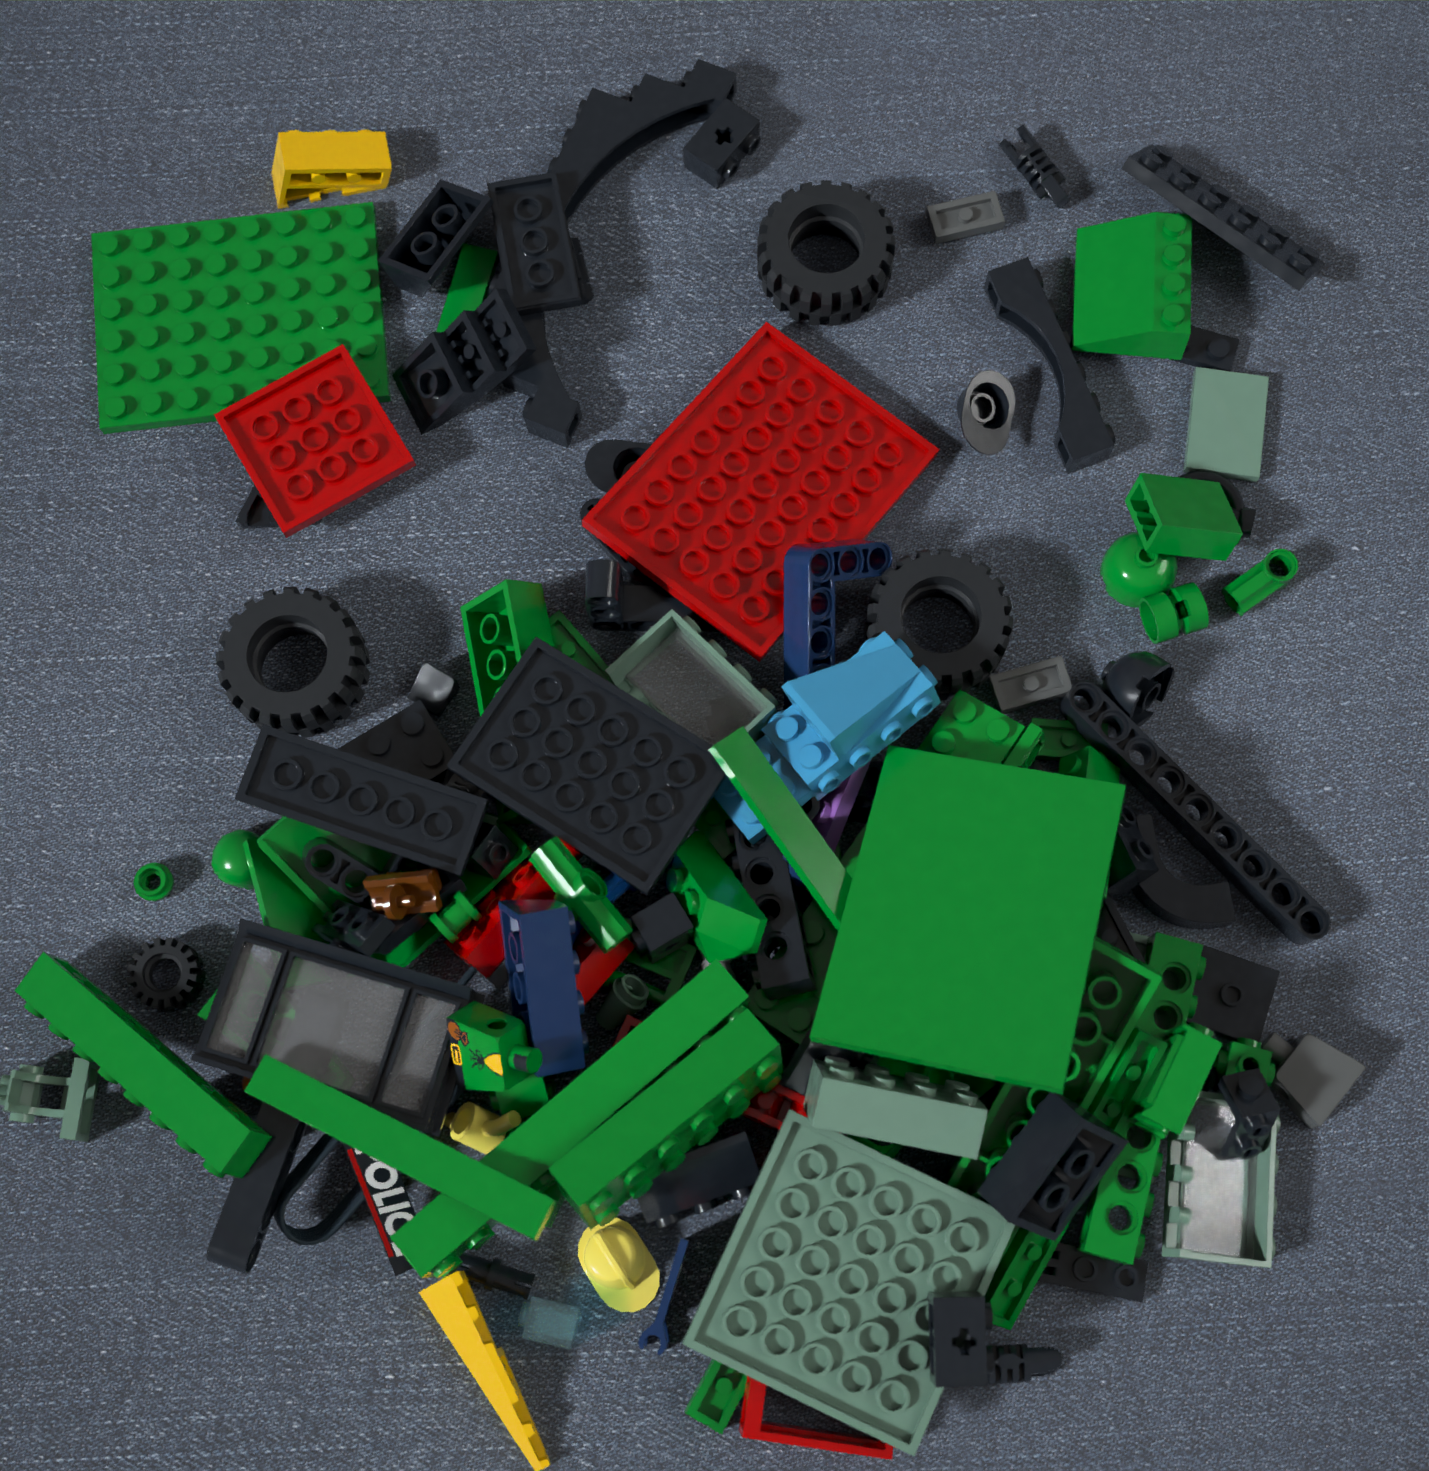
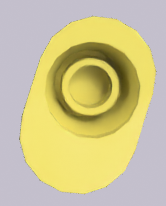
[578,1218,660,1312]

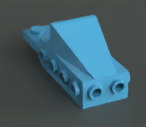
[714,631,941,845]

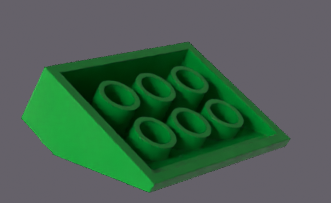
[1072,212,1192,360]

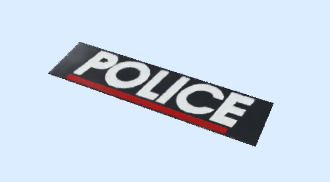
[343,1143,416,1276]

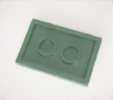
[1183,367,1269,482]

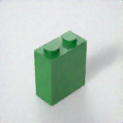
[1125,473,1243,561]

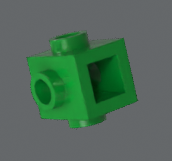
[1213,1037,1275,1087]

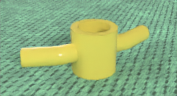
[444,1102,521,1155]

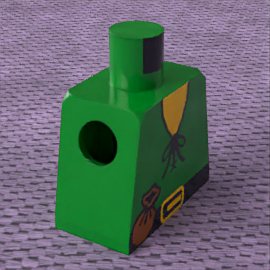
[446,1001,542,1092]

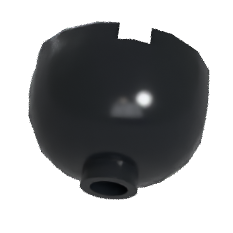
[1101,651,1175,727]

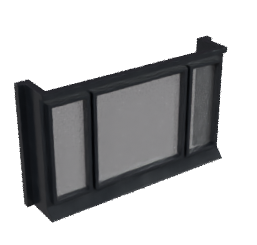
[190,918,485,1137]

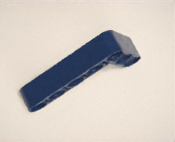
[784,539,893,710]

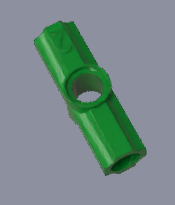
[529,836,633,954]

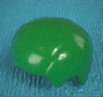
[211,829,261,890]

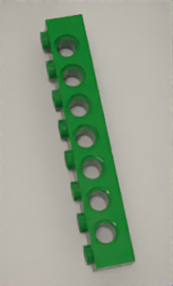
[1077,932,1206,1265]

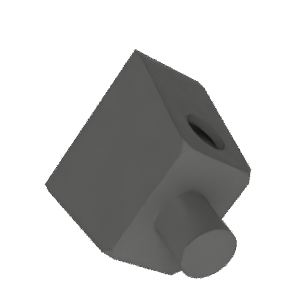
[1261,1031,1366,1129]

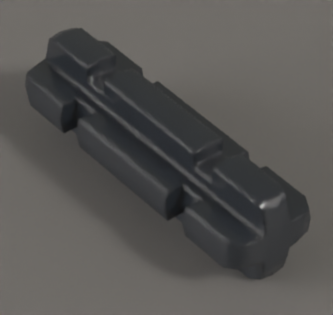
[570,237,594,305]

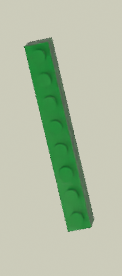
[15,952,272,1179]

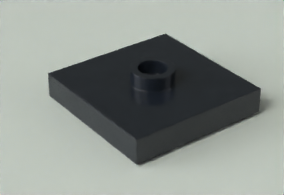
[1186,945,1280,1042]

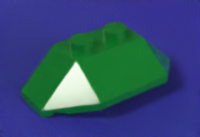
[666,831,768,963]

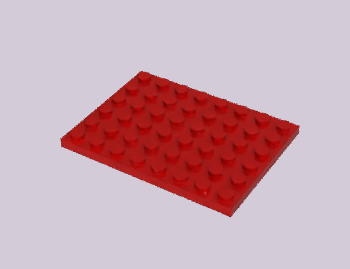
[582,322,940,662]

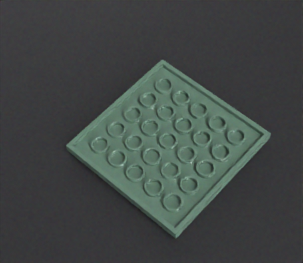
[682,1109,1015,1456]

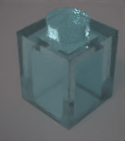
[518,1295,583,1350]

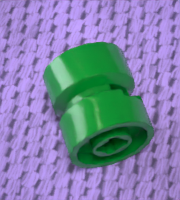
[1139,582,1209,644]

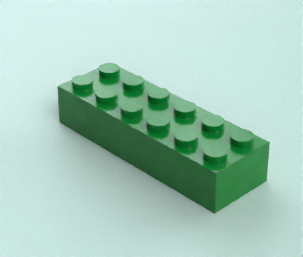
[460,579,554,824]
[548,1008,784,1230]

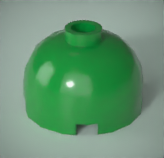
[1100,531,1178,608]

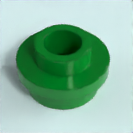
[134,863,174,902]

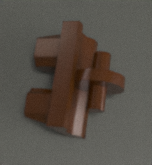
[363,868,443,920]

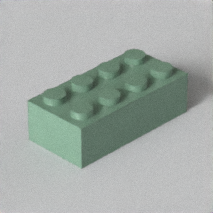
[803,1056,988,1160]

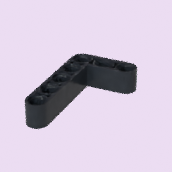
[585,559,719,632]
[302,769,483,911]

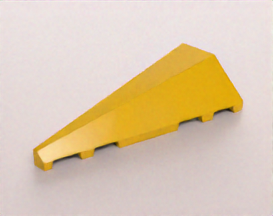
[419,1271,551,1471]

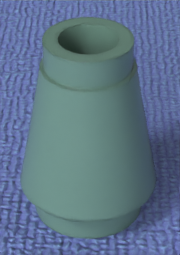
[596,974,649,1030]

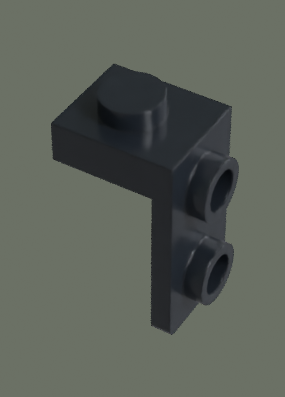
[1218,1068,1281,1160]

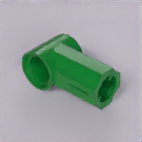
[1221,549,1298,616]

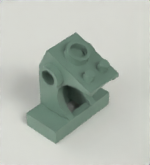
[0,1057,100,1142]

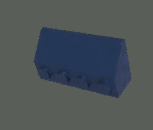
[498,900,589,1077]

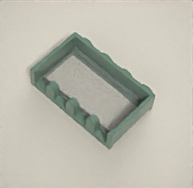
[604,609,779,746]
[1162,1091,1280,1268]

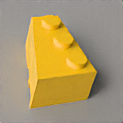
[272,130,392,209]

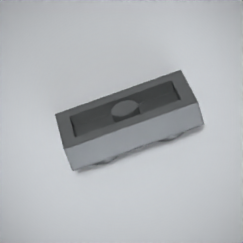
[926,191,1005,244]
[988,655,1073,714]

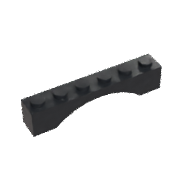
[984,257,1115,474]

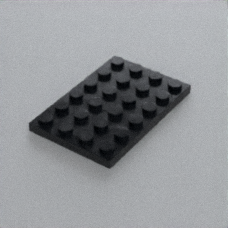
[447,637,727,896]

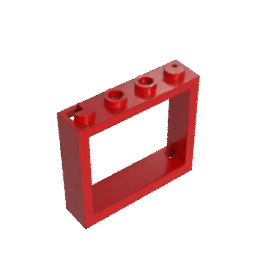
[739,1376,895,1460]

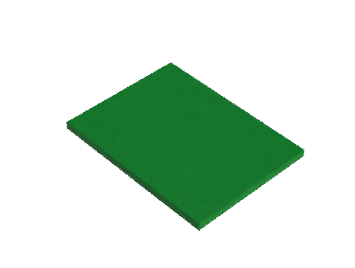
[810,745,1126,1094]

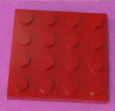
[214,344,416,538]

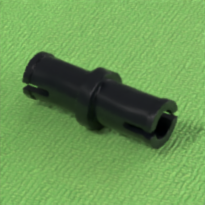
[450,1252,536,1300]

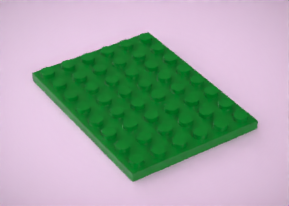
[91,202,391,434]

